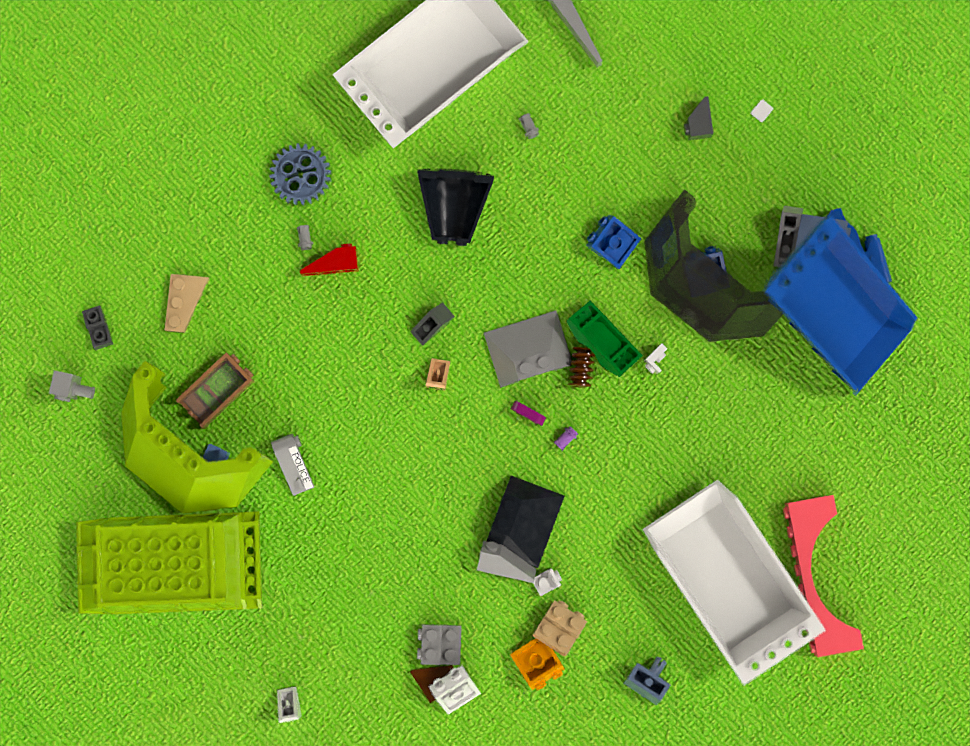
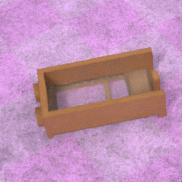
[176,352,255,429]

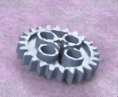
[269,143,332,206]

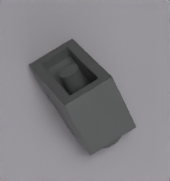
[684,96,714,140]
[410,302,455,346]

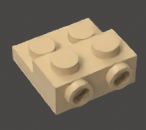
[532,601,587,657]

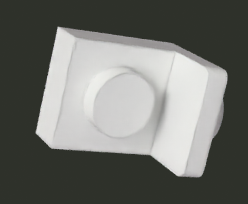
[644,344,667,374]
[533,568,562,596]

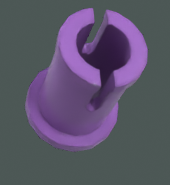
[554,426,578,451]

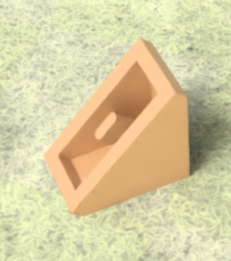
[426,358,450,391]

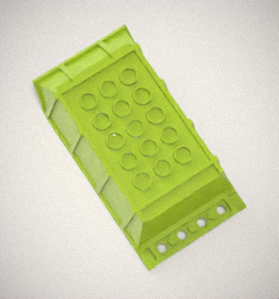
[76,512,262,614]

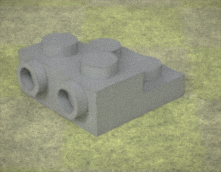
[417,624,462,665]

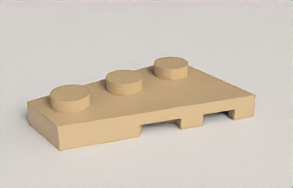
[165,274,210,333]

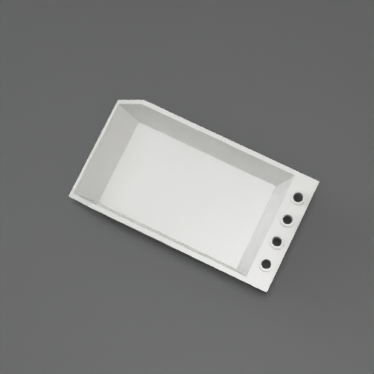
[333,0,529,149]
[643,480,826,685]

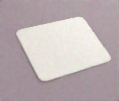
[751,100,773,122]

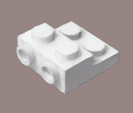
[429,666,481,714]

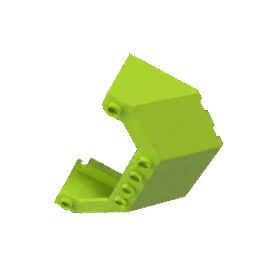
[121,361,273,514]

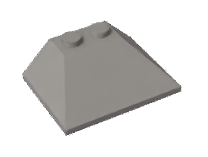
[484,311,572,388]

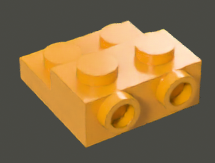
[510,638,565,690]

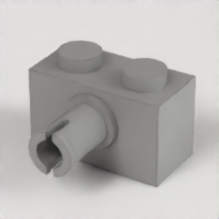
[49,371,95,402]

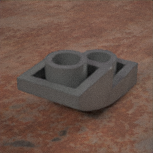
[82,306,113,350]

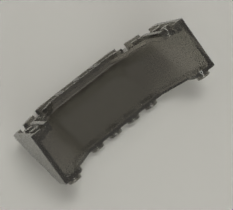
[644,190,783,342]

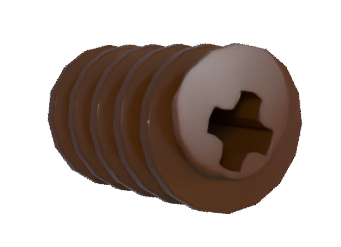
[567,347,595,388]

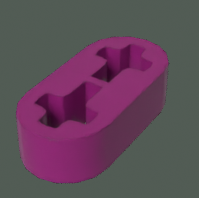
[510,400,546,426]

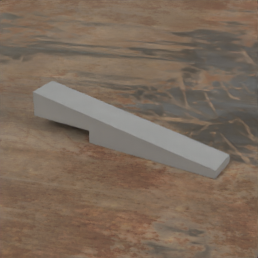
[548,0,602,68]

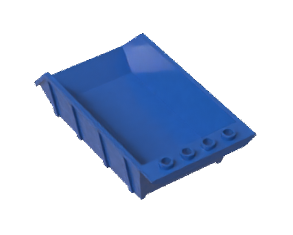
[764,215,917,396]

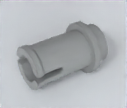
[519,113,539,139]
[297,225,313,250]

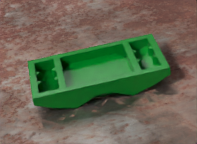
[566,300,643,377]

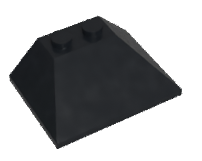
[487,476,565,568]

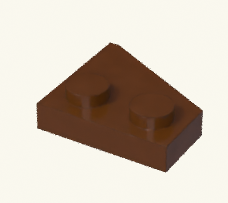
[410,665,454,703]

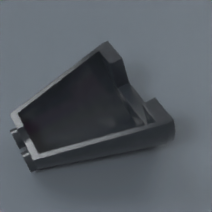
[417,168,494,246]

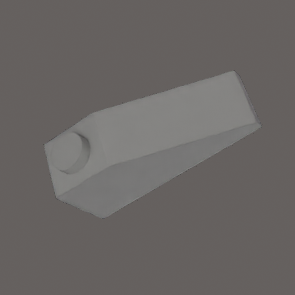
[774,206,803,267]
[477,541,536,583]

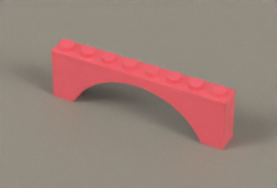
[783,495,864,657]

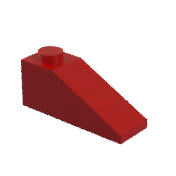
[300,244,359,277]

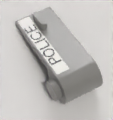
[271,433,314,496]

